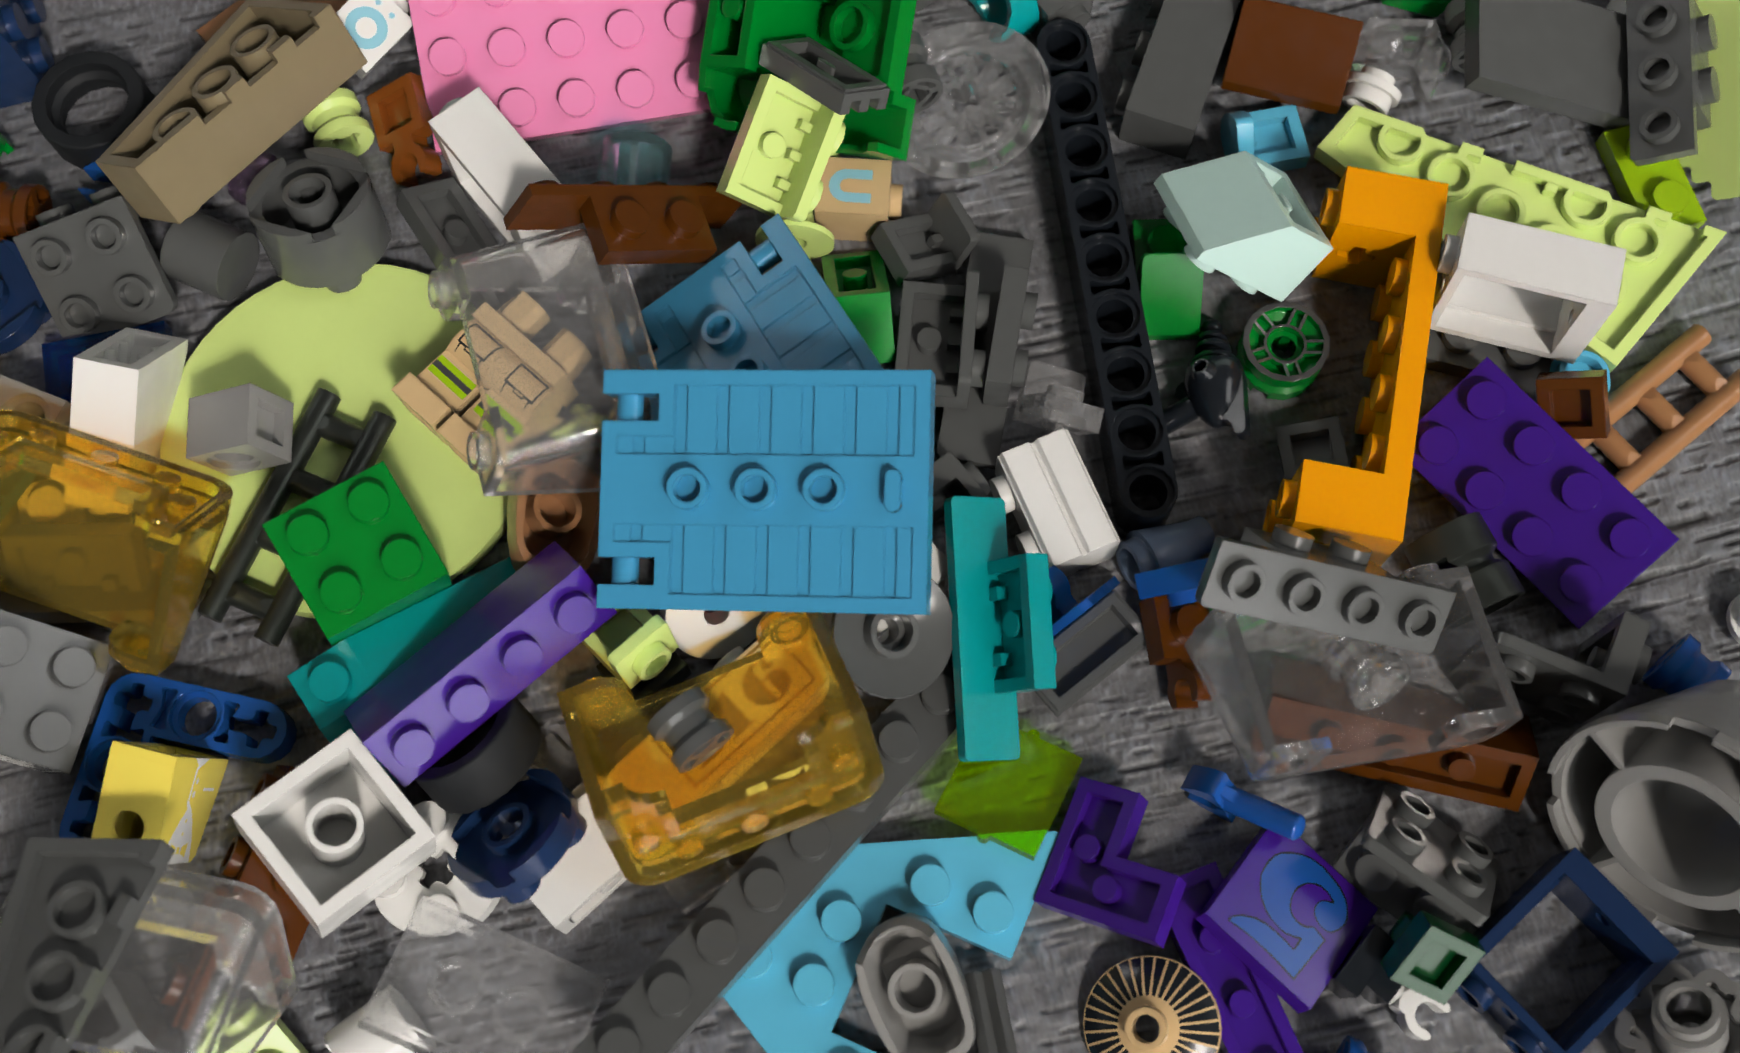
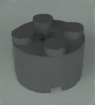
[246,147,392,293]

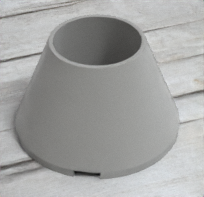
[1546,679,1740,953]

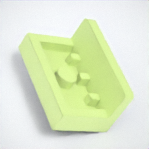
[716,74,846,222]

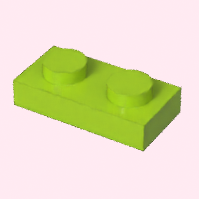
[1595,125,1707,229]

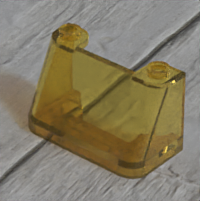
[0,410,233,676]
[556,612,884,886]

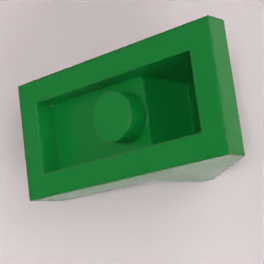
[1130,219,1204,340]

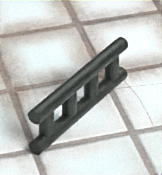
[198,388,397,647]

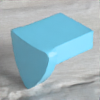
[1220,105,1311,171]

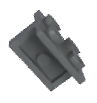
[1332,784,1500,930]

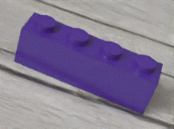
[343,541,617,788]

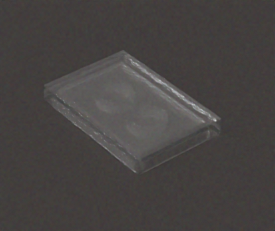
[357,895,610,1053]

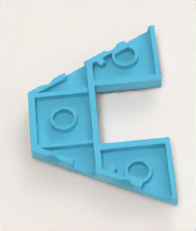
[723,831,1059,1053]

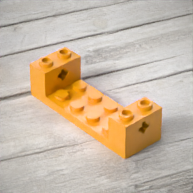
[1263,166,1449,567]

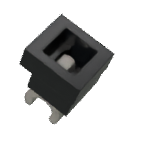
[1326,924,1451,1040]

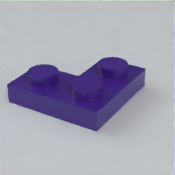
[1033,776,1187,948]

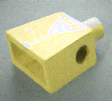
[91,741,229,901]

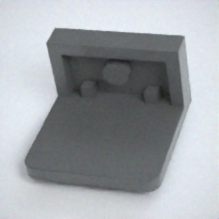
[13,185,178,349]
[1459,611,1652,725]

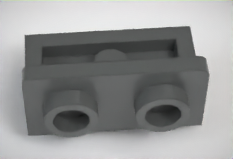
[895,270,990,409]

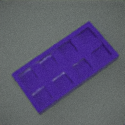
[1412,357,1680,629]

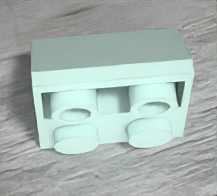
[1154,151,1334,302]

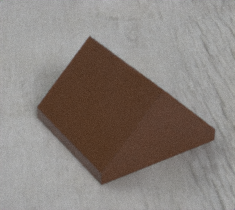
[1221,0,1364,115]

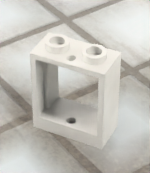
[428,87,586,281]
[1430,212,1627,364]

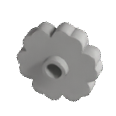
[1614,964,1740,1053]

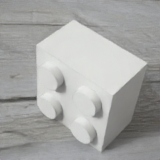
[231,729,436,939]

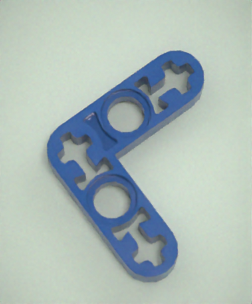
[59,673,297,838]

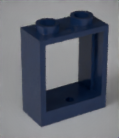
[1456,847,1679,1053]

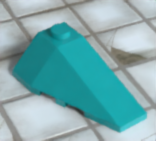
[287,557,516,784]

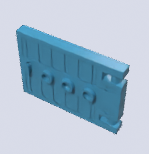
[600,213,885,421]
[596,370,936,615]

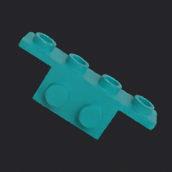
[944,496,1057,762]

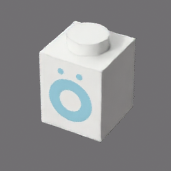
[336,0,413,80]

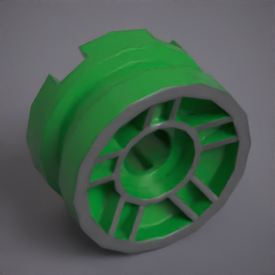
[1236,301,1330,400]

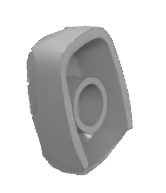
[855,913,976,1053]

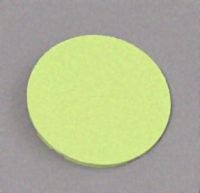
[160,264,538,618]

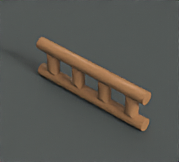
[1575,324,1740,493]

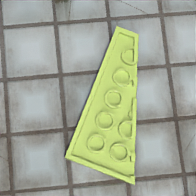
[1313,104,1727,373]

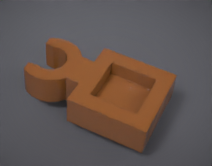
[366,72,442,187]

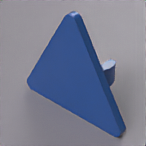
[1049,565,1120,636]

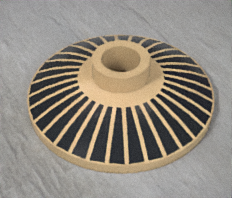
[1083,955,1222,1053]

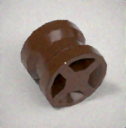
[0,181,53,241]

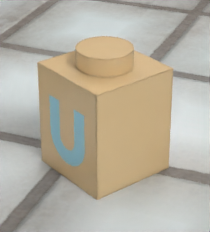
[814,157,903,242]

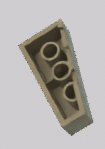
[95,0,368,224]

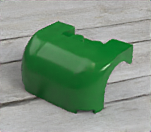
[698,0,917,161]

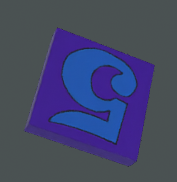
[1195,828,1378,1014]

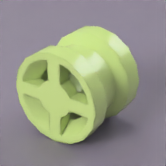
[302,88,375,157]

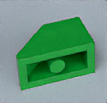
[821,250,896,365]

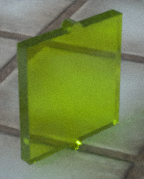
[934,729,1083,861]

